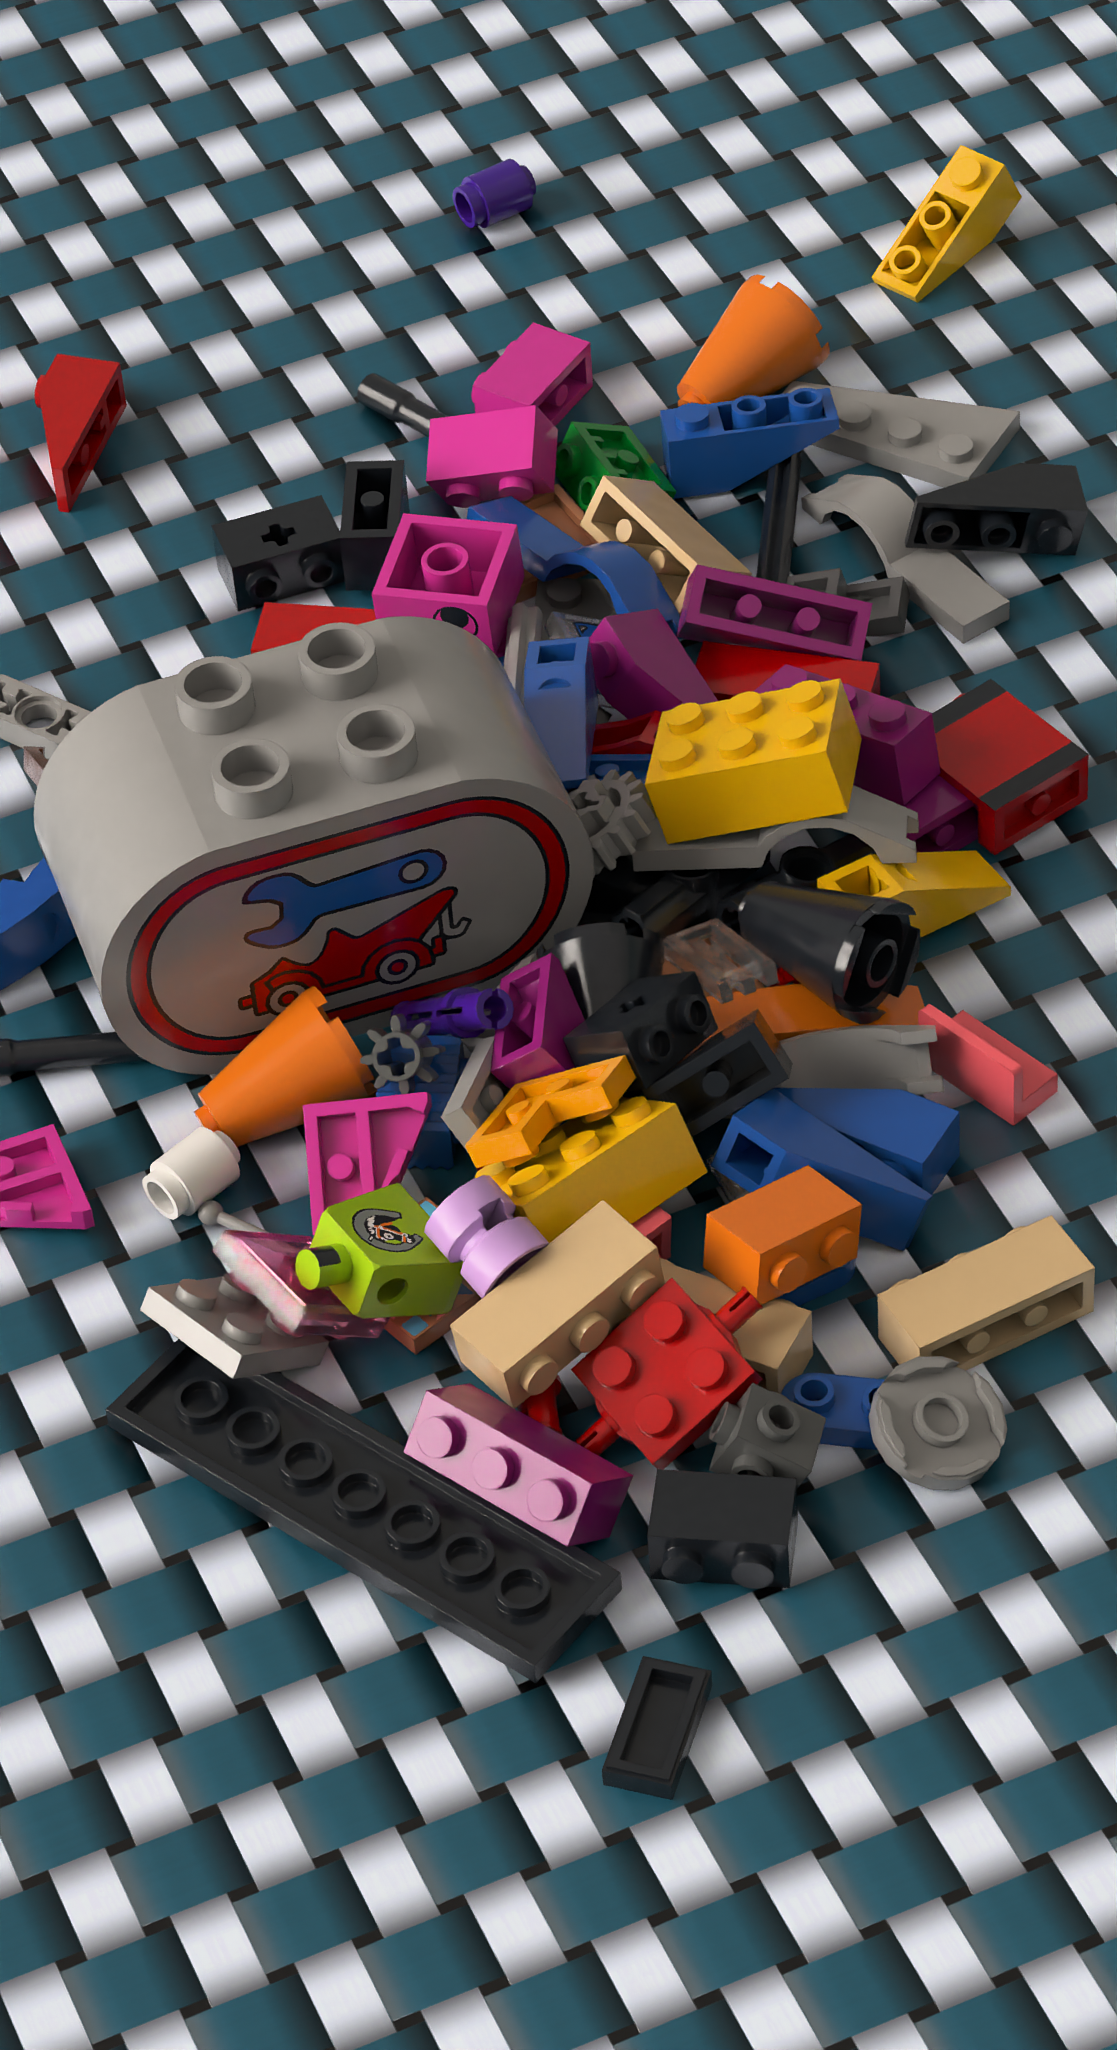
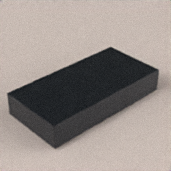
[602,1656,712,1800]

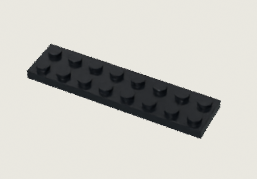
[105,1339,622,1683]

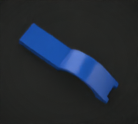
[466,496,682,639]

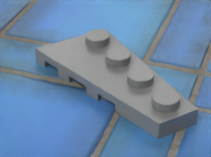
[782,381,1020,487]

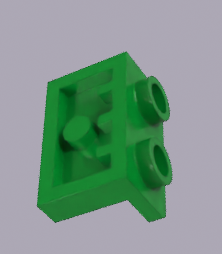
[555,421,677,513]

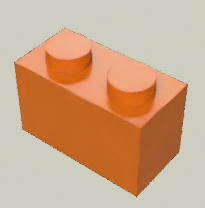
[703,1165,862,1305]

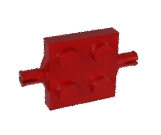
[571,1278,764,1470]

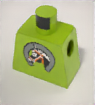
[295,1183,463,1319]

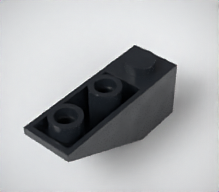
[905,463,1088,556]

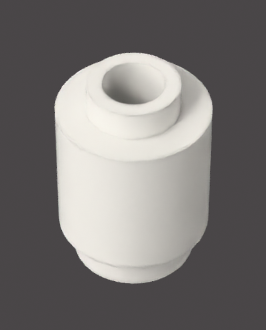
[142,1127,240,1220]

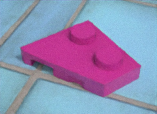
[303,1092,432,1235]
[0,1124,95,1229]

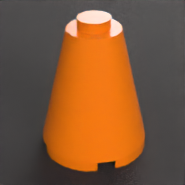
[677,274,830,407]
[194,985,377,1147]

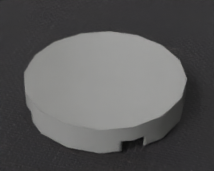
[868,1356,1007,1490]

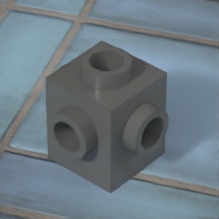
[709,1383,826,1488]

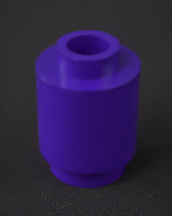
[453,159,536,228]

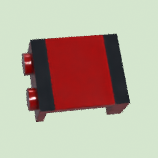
[932,679,1089,855]

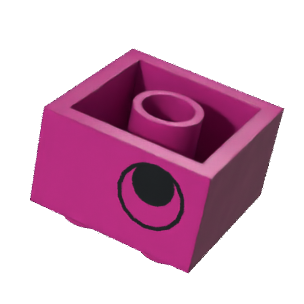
[372,513,525,655]

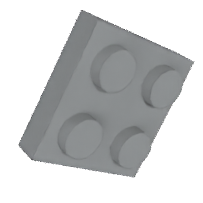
[140,1273,329,1379]

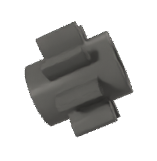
[360,1013,446,1094]

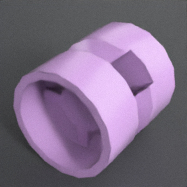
[424,1175,549,1298]

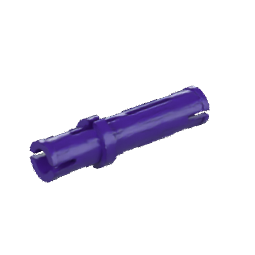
[390,987,514,1039]

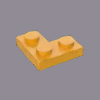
[465,1055,636,1168]

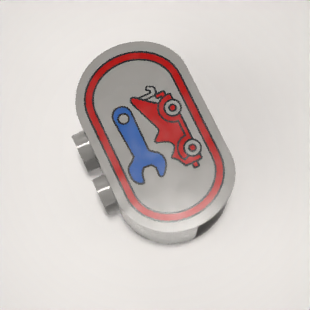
[33,616,594,1074]

